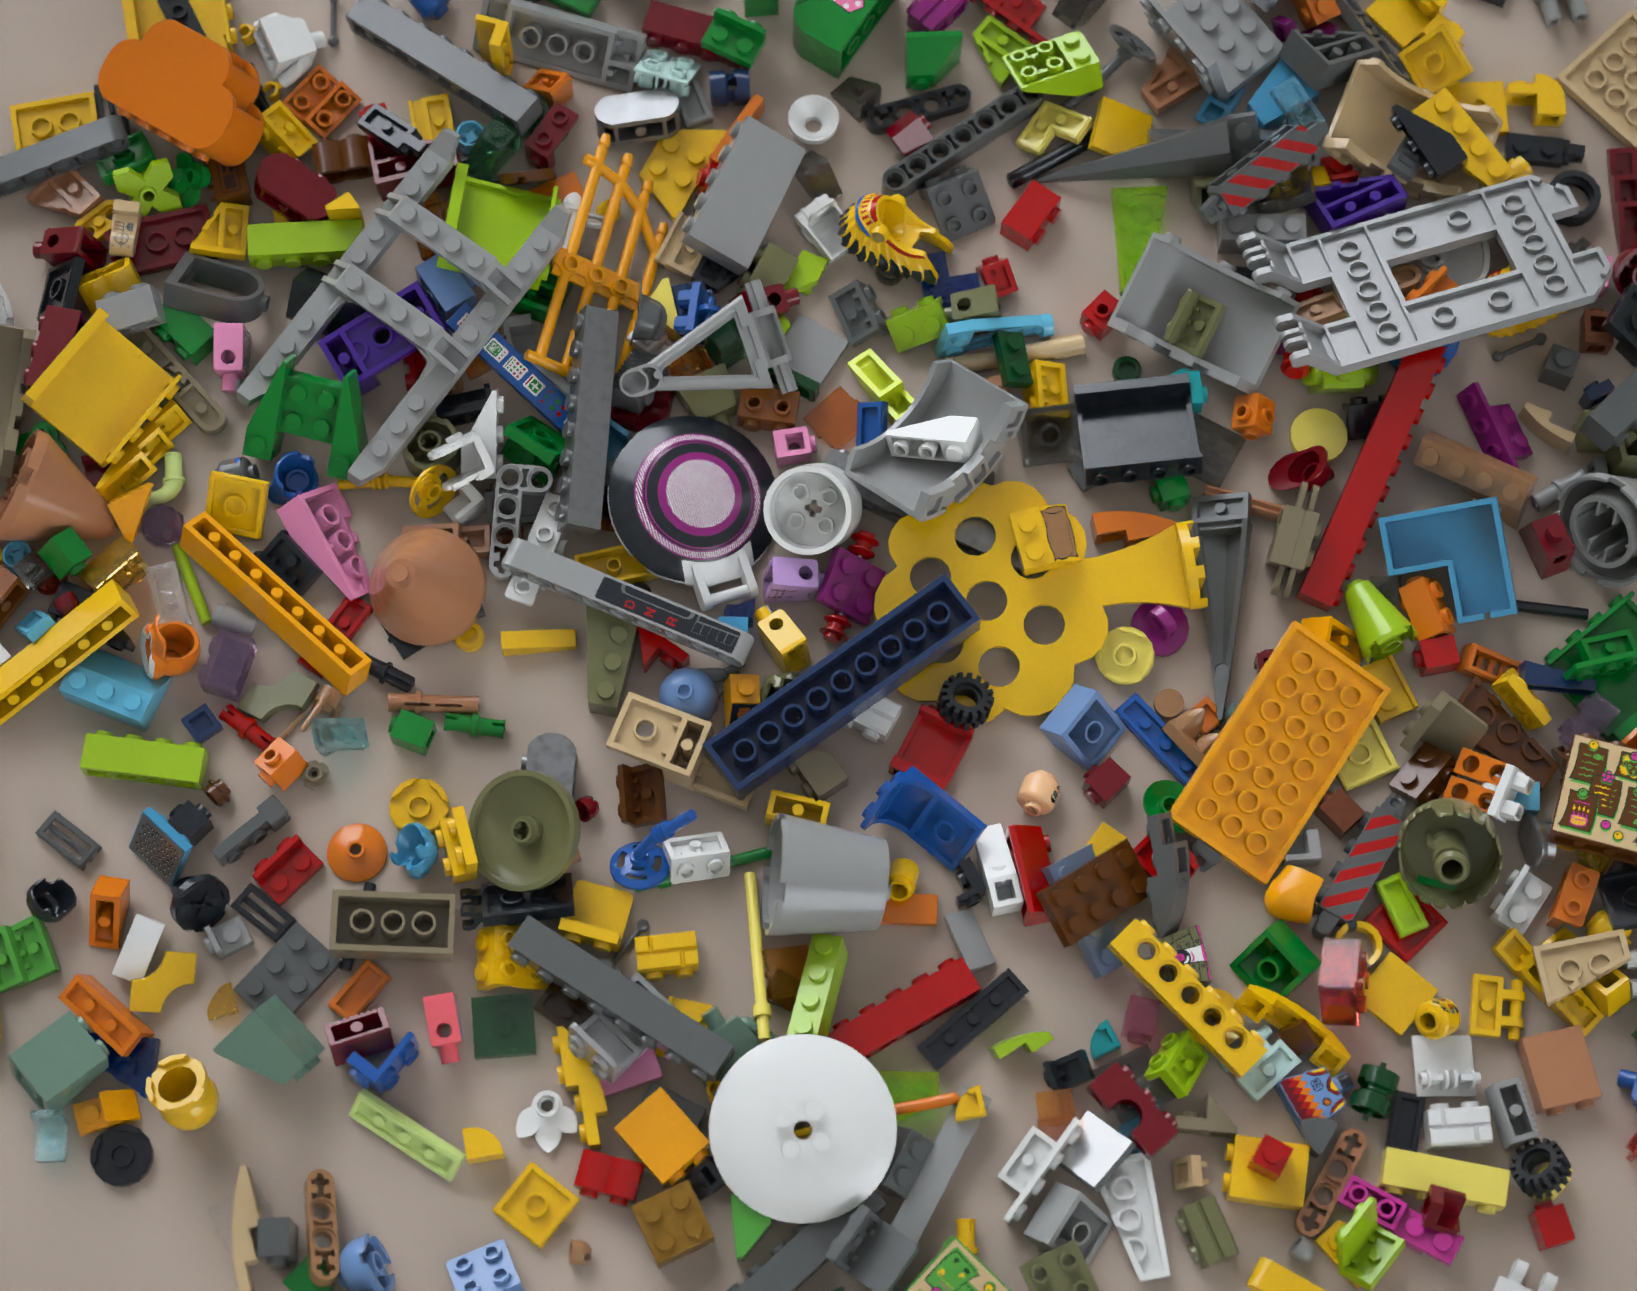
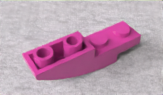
[1338,1174,1464,1267]

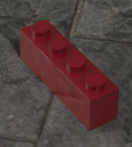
[642,0,749,70]

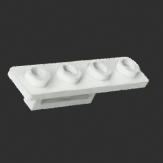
[505,492,568,607]
[998,1117,1083,1224]

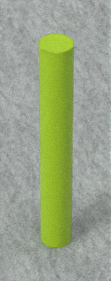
[172,543,212,626]

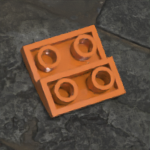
[282,64,362,139]

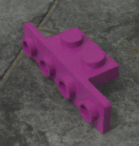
[1457,382,1533,469]

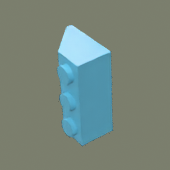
[58,649,172,732]

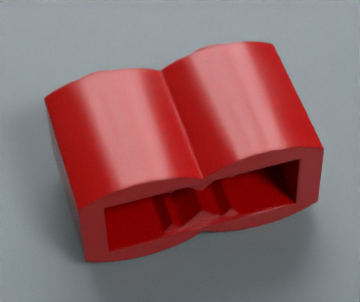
[574,1149,645,1207]

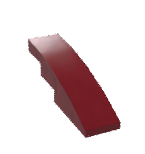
[1606,147,1637,254]

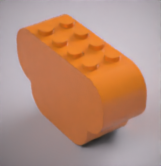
[98,19,264,166]

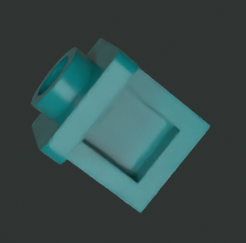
[1171,368,1208,414]

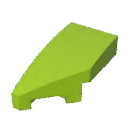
[784,249,828,296]
[988,1031,1054,1059]

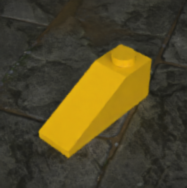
[1542,926,1631,1018]

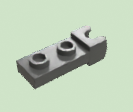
[211,795,291,867]

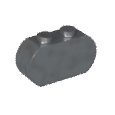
[595,88,681,147]
[521,733,578,800]

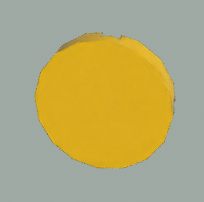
[389,778,449,834]

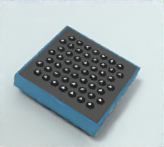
[128,807,193,887]

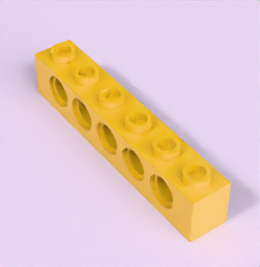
[1107,918,1268,1079]

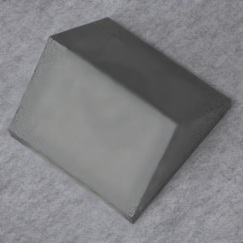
[1017,402,1081,467]

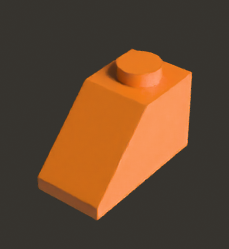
[89,875,130,950]

